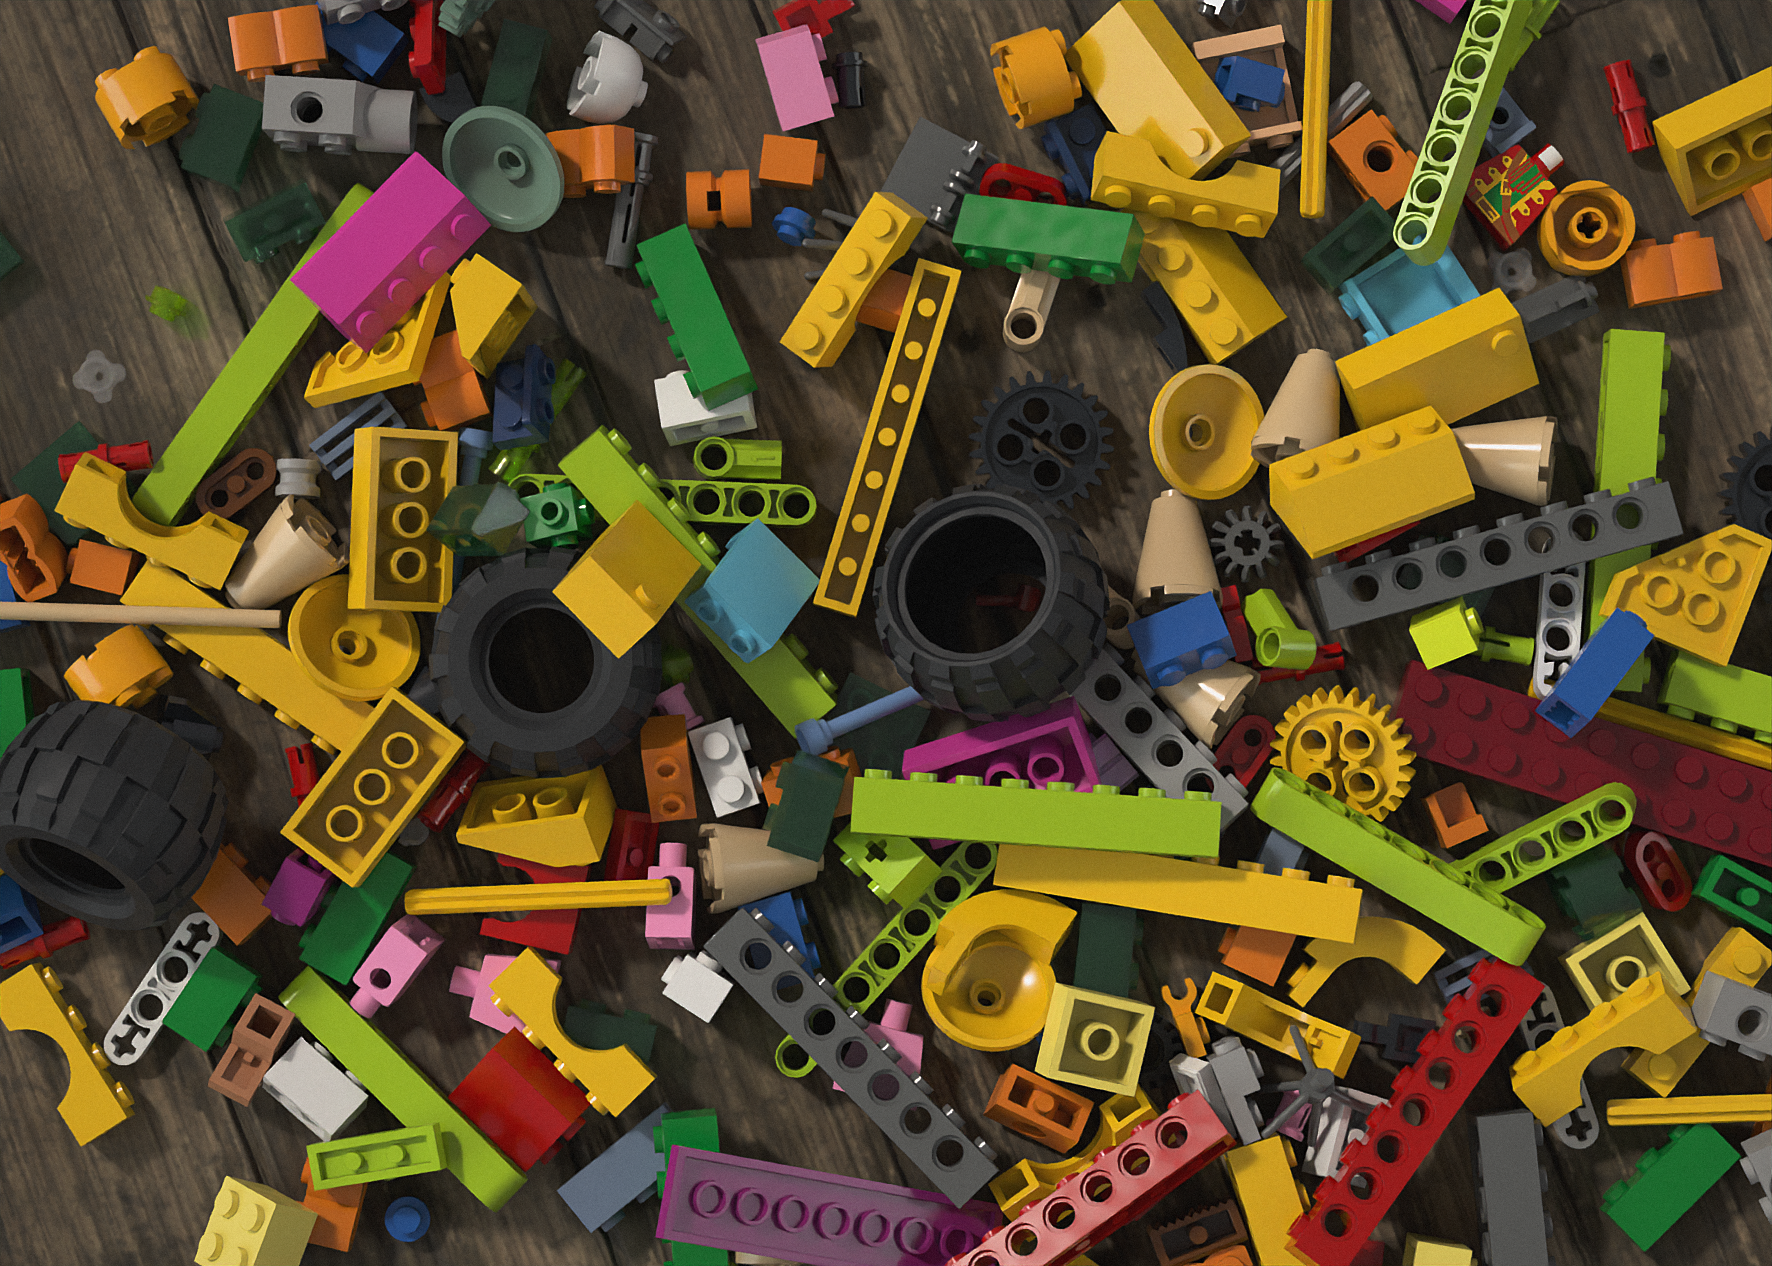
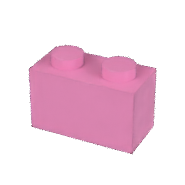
[755,24,839,131]

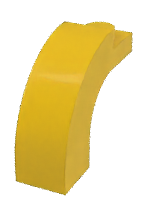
[925,889,1078,996]
[1285,916,1445,1007]
[1195,972,1362,1079]

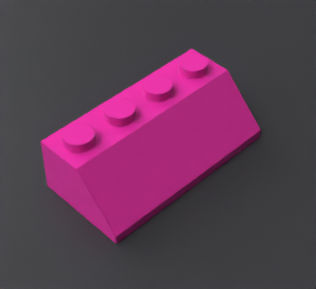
[290,151,491,353]
[902,696,1102,850]

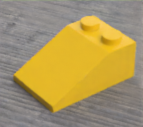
[456,765,618,867]

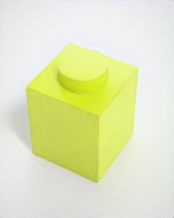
[1409,596,1484,670]

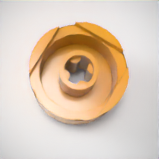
[990,27,1082,129]
[95,46,201,149]
[1537,180,1635,277]
[64,624,174,709]

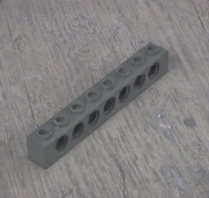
[1313,477,1683,633]
[703,907,999,1209]

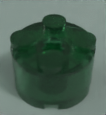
[1543,843,1643,944]

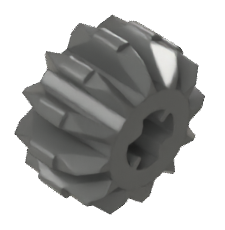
[1208,506,1285,583]

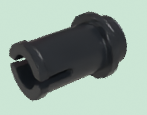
[832,52,868,109]

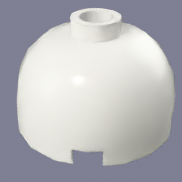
[567,31,648,124]

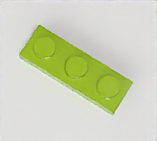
[306,1122,447,1191]

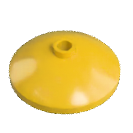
[1149,364,1264,500]
[288,574,420,701]
[921,946,1056,1052]

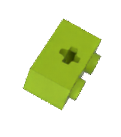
[833,822,943,910]

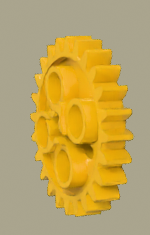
[1270,685,1416,822]

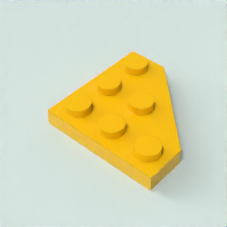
[304,271,451,408]
[1598,524,1772,667]

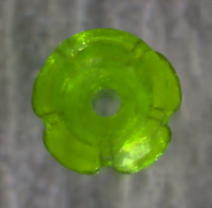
[145,284,188,322]
[661,644,694,687]

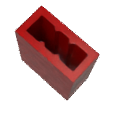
[448,1026,591,1173]

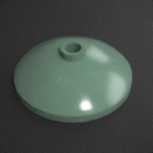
[442,106,565,232]

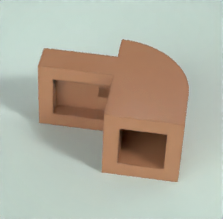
[208,993,296,1107]

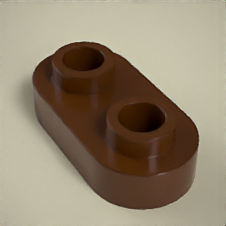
[196,448,279,520]

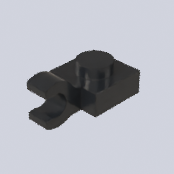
[1352,1013,1436,1063]

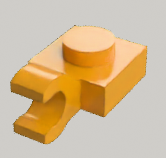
[1161,977,1211,1058]

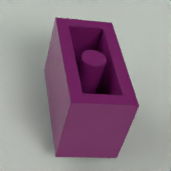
[261,847,339,927]

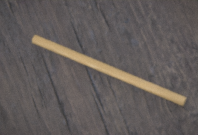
[0,601,282,628]

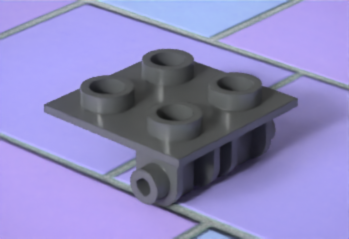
[880,116,999,235]

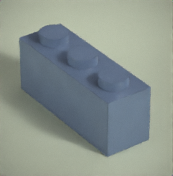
[557,1102,673,1233]

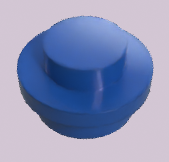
[772,207,816,246]
[385,1196,431,1242]

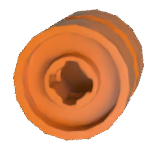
[686,169,752,230]

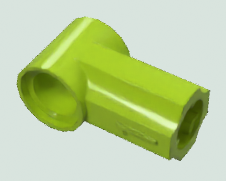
[693,436,782,480]
[1240,589,1316,670]

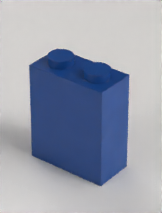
[1535,607,1655,738]

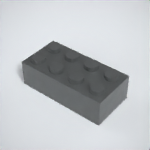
[1465,1106,1556,1266]

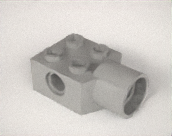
[262,75,418,155]

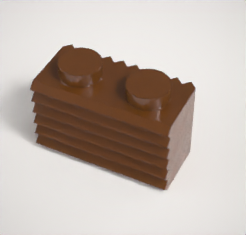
[1146,1194,1249,1266]

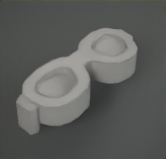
[398,787,438,847]

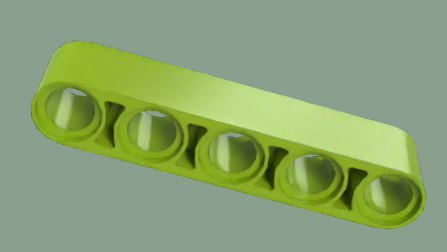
[1449,782,1637,893]

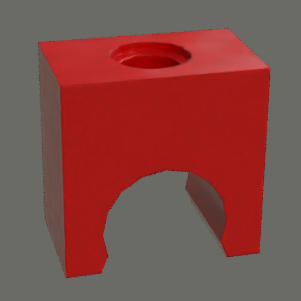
[480,853,593,955]

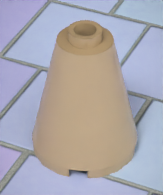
[1250,349,1340,468]
[1450,416,1558,506]
[1132,489,1223,616]
[225,494,350,610]
[1131,648,1261,748]
[698,823,824,914]

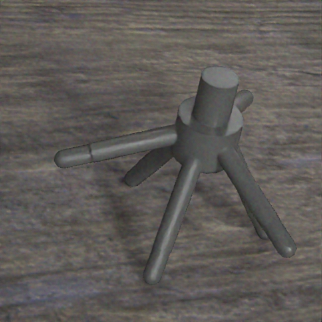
[1258,1025,1374,1147]

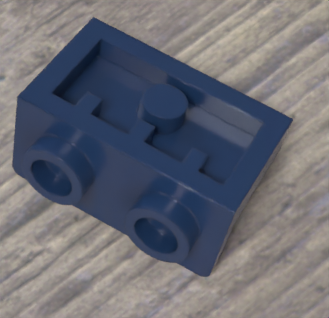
[1040,103,1107,208]
[492,344,556,450]

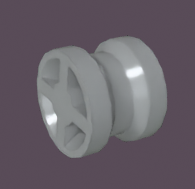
[275,459,322,499]

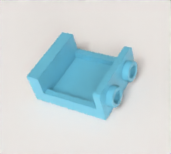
[1338,233,1480,346]
[685,518,820,663]

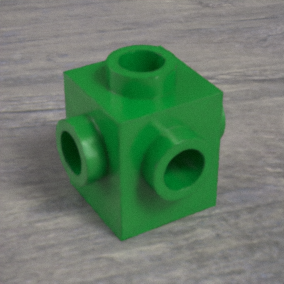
[520,483,595,550]

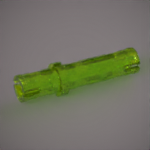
[488,358,587,483]

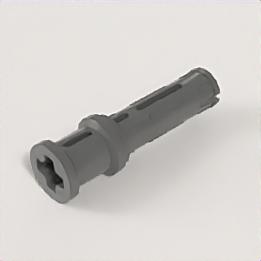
[604,132,659,270]

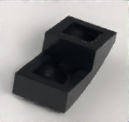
[1140,280,1188,375]

